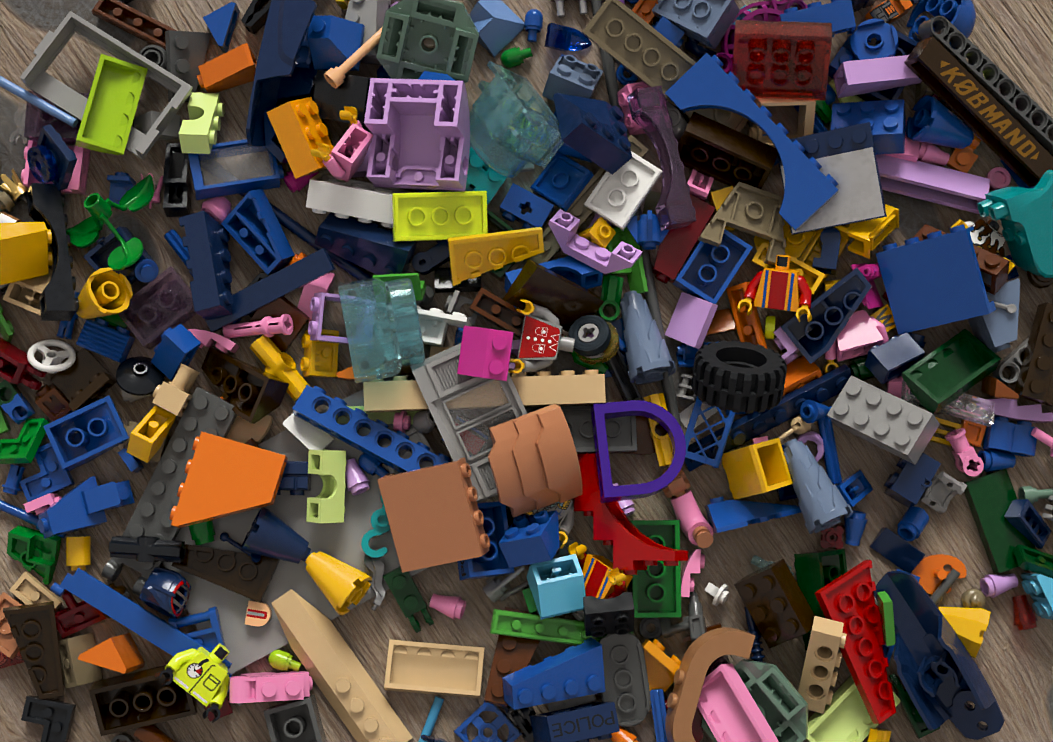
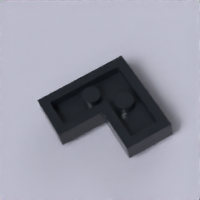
[21,695,76,742]

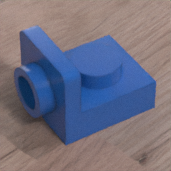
[107,172,136,208]

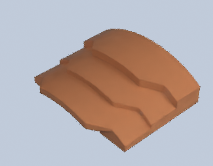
[488,404,583,517]

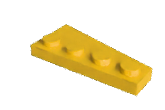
[447,227,544,286]

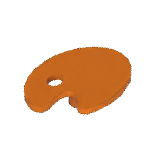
[911,554,967,594]

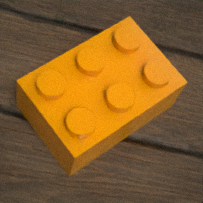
[266,97,334,179]

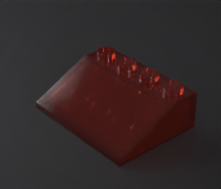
[732,20,832,100]

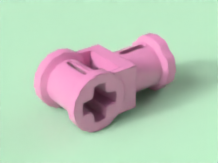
[945,428,984,477]

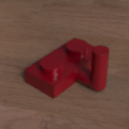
[55,590,106,638]

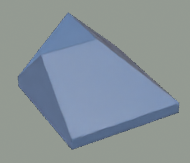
[469,0,525,58]

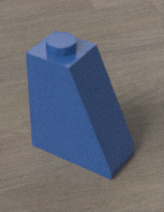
[38,476,107,539]

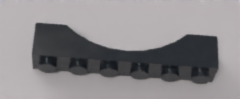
[26,183,79,321]

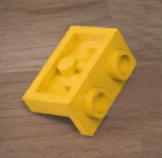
[300,329,339,378]

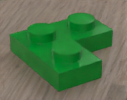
[0,418,49,464]

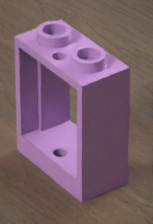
[308,292,376,346]

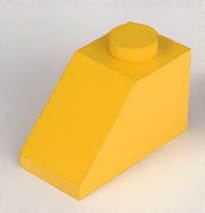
[126,405,176,463]

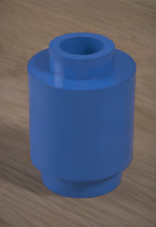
[897,506,929,541]

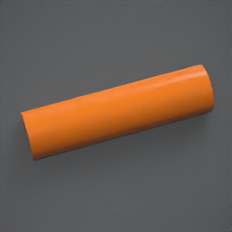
[726,282,768,349]

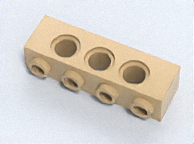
[798,616,847,714]

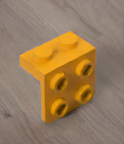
[642,638,681,693]

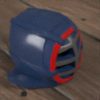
[139,567,191,619]

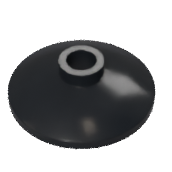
[116,356,164,396]

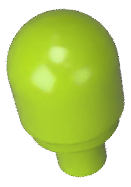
[268,649,302,672]

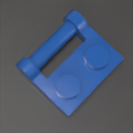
[168,607,225,650]

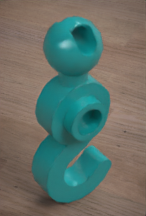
[361,496,391,558]

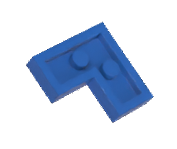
[19,443,74,502]

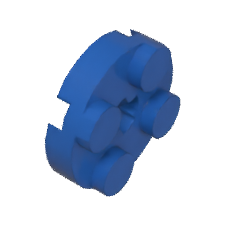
[850,19,899,60]

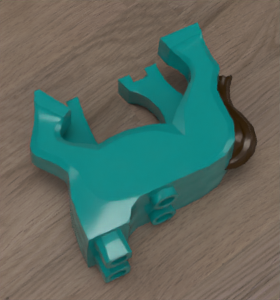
[977,170,1053,288]

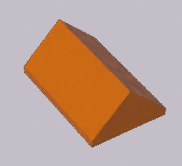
[78,633,145,674]

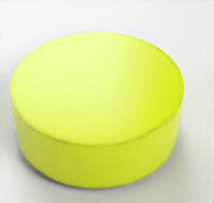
[764,316,775,339]

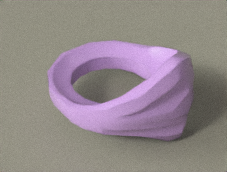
[797,431,824,462]

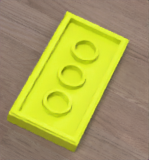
[392,191,488,242]

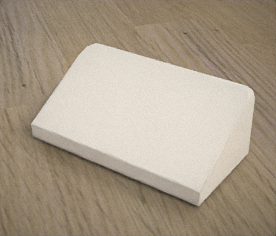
[282,413,334,450]

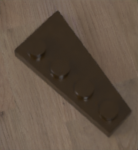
[171,544,280,603]
[3,601,65,700]

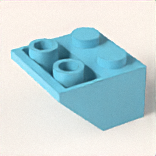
[526,554,586,619]
[1020,573,1053,620]

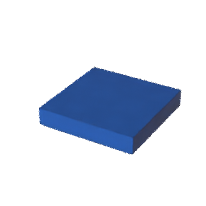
[530,152,594,212]

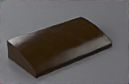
[503,259,604,332]

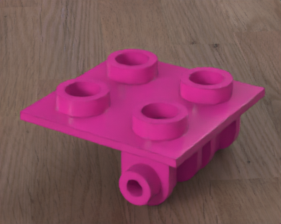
[851,263,884,309]

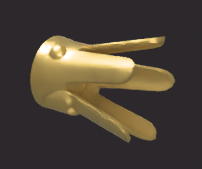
[0,169,28,203]

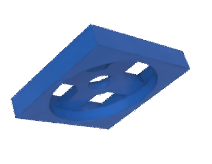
[454,702,522,742]

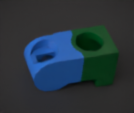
[0,380,35,425]

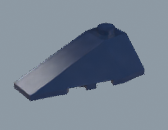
[781,268,872,364]

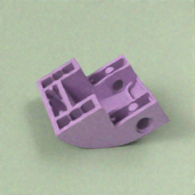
[364,78,470,192]

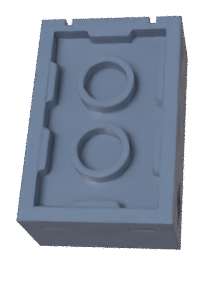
[652,0,740,50]

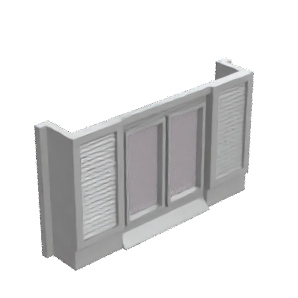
[410,343,527,503]

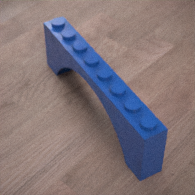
[665,53,838,231]

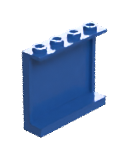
[875,224,996,335]

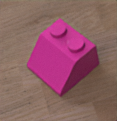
[457,325,513,381]

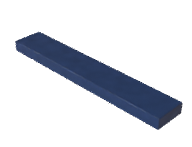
[205,248,336,332]

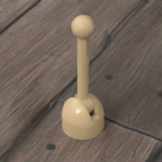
[778,414,811,441]

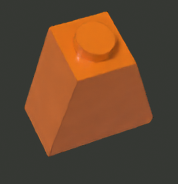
[197,43,257,93]

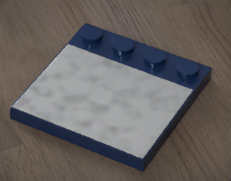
[777,122,887,235]

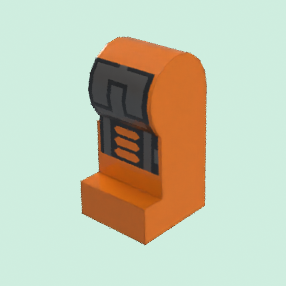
[864,0,913,24]

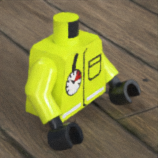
[155,643,230,723]

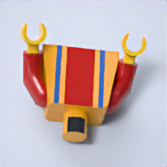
[738,255,812,322]
[568,542,633,599]

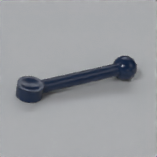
[220,532,261,562]

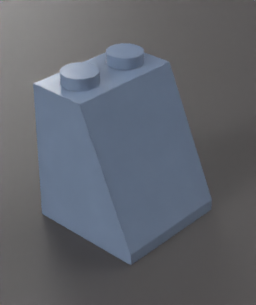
[968,278,1020,353]

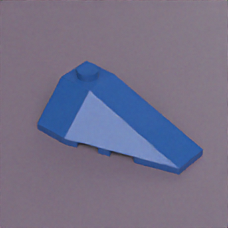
[705,496,801,533]

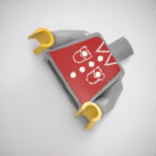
[508,299,575,373]

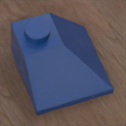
[307,15,365,71]

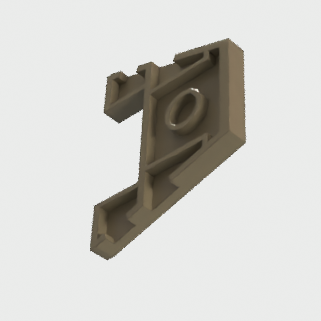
[698,182,786,267]

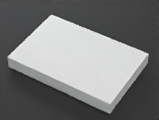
[584,151,663,231]

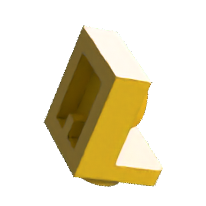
[578,217,616,248]

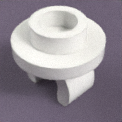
[704,582,730,606]

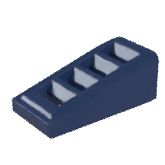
[1004,499,1051,549]

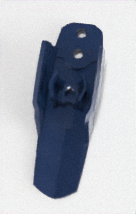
[246,0,317,147]
[873,571,1005,740]

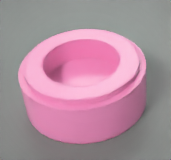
[986,167,1011,191]

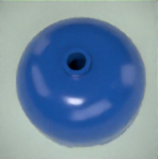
[906,0,976,47]

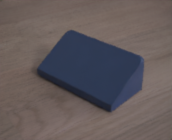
[869,527,925,573]

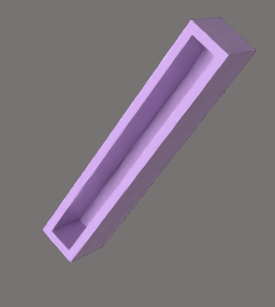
[876,154,990,214]

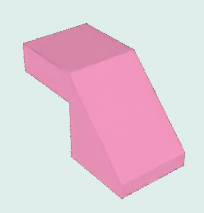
[297,272,335,322]

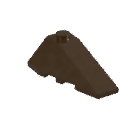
[201,347,289,424]

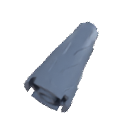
[620,291,676,385]
[783,438,854,534]

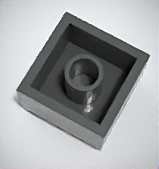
[263,695,327,742]

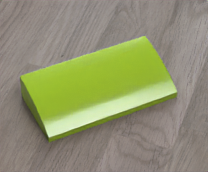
[75,54,148,155]

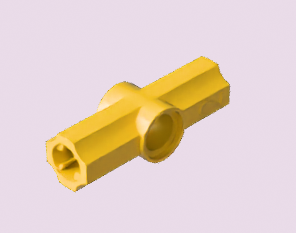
[249,335,310,401]
[643,393,673,467]

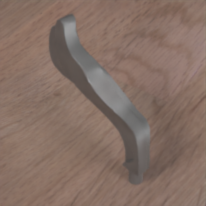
[364,549,386,611]

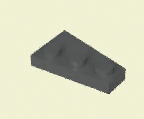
[165,30,211,102]

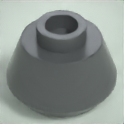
[139,45,167,70]

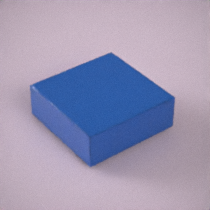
[118,448,144,473]

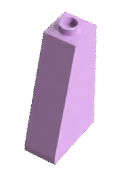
[833,55,922,98]

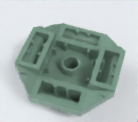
[376,0,479,83]
[701,659,808,742]

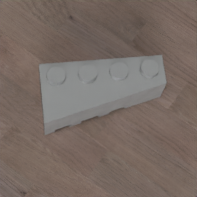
[345,0,391,65]

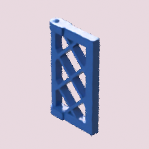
[685,397,736,468]

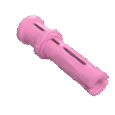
[223,314,293,339]

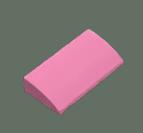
[697,663,779,742]

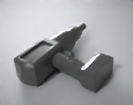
[660,588,707,642]

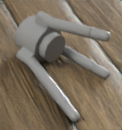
[483,566,529,603]

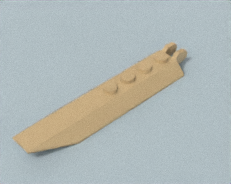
[271,589,413,742]

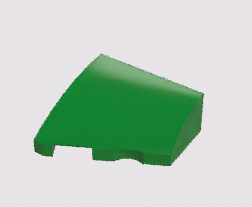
[7,525,61,585]

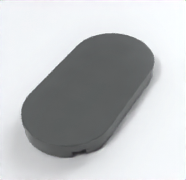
[599,632,651,727]

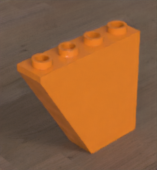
[170,431,288,528]

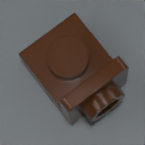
[35,383,72,421]

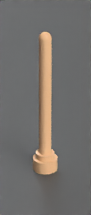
[324,28,382,89]

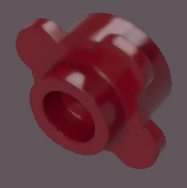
[820,526,844,549]

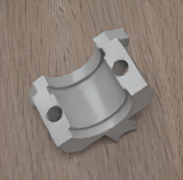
[920,471,967,514]

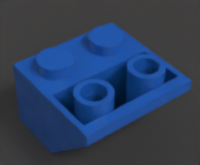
[498,510,559,568]

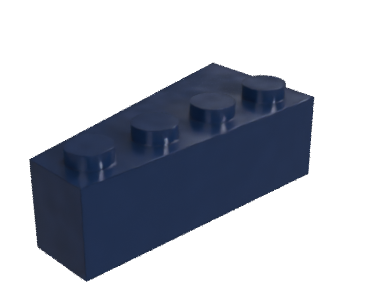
[179,210,233,320]
[314,212,418,275]

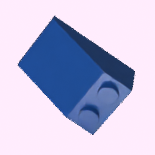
[43,395,129,471]

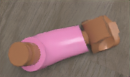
[658,468,713,548]

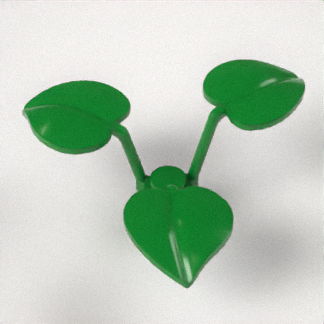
[66,174,154,271]

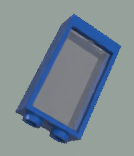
[188,139,284,200]

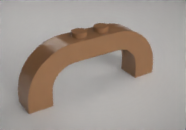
[665,627,756,742]

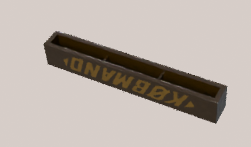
[904,36,1053,187]

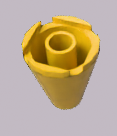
[76,268,133,319]
[305,551,372,615]

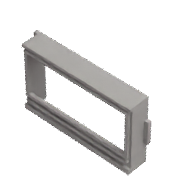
[20,11,193,160]

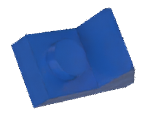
[81,480,135,514]

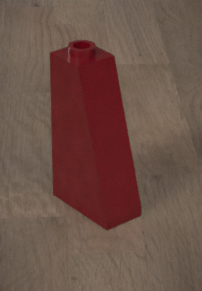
[653,185,716,284]

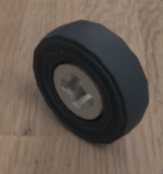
[568,315,611,357]

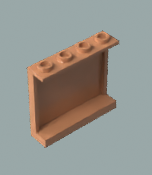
[377,457,490,573]

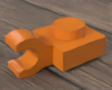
[946,134,982,173]

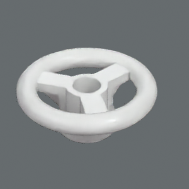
[27,339,76,373]

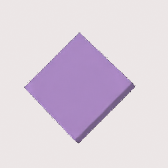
[665,292,718,349]

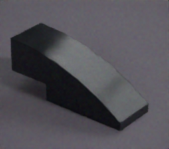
[163,143,192,217]

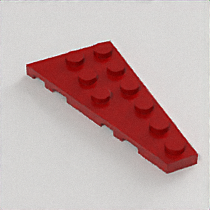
[814,560,896,724]

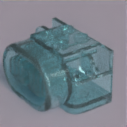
[469,61,564,178]
[338,278,425,383]

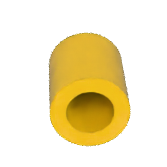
[66,536,91,571]

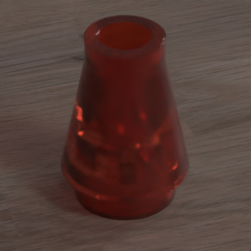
[1012,595,1038,631]

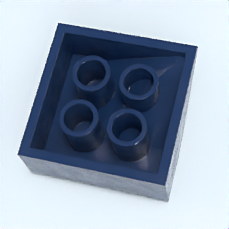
[553,93,632,175]

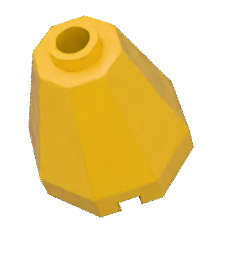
[938,607,991,658]

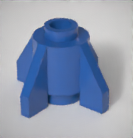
[626,210,673,250]

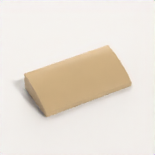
[384,640,485,698]

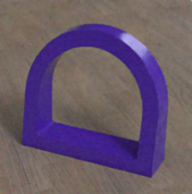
[590,400,686,503]

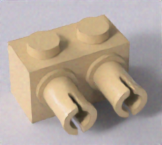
[152,363,200,417]

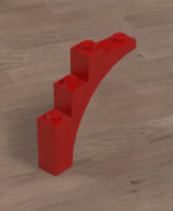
[574,454,688,575]

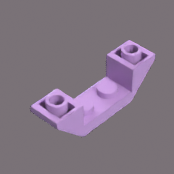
[548,209,642,274]

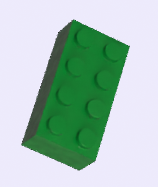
[630,520,681,618]

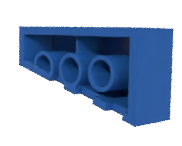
[502,637,605,710]

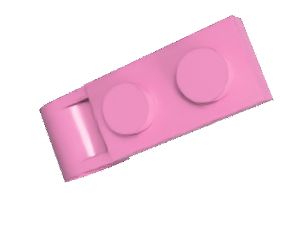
[229,674,304,703]

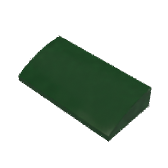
[901,329,1001,415]
[963,469,1036,573]

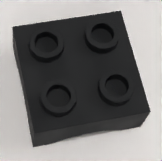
[583,592,634,637]

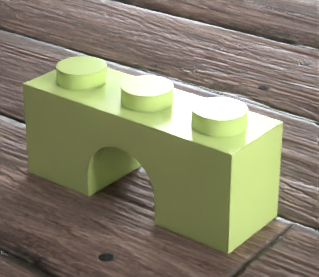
[179,92,225,154]
[306,450,347,523]

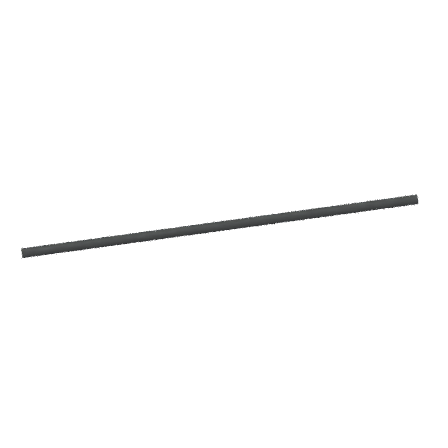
[591,0,682,428]

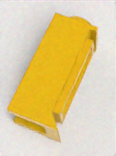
[847,204,899,259]

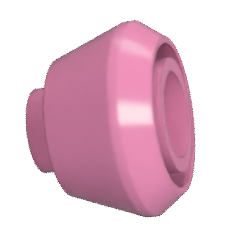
[201,197,232,226]

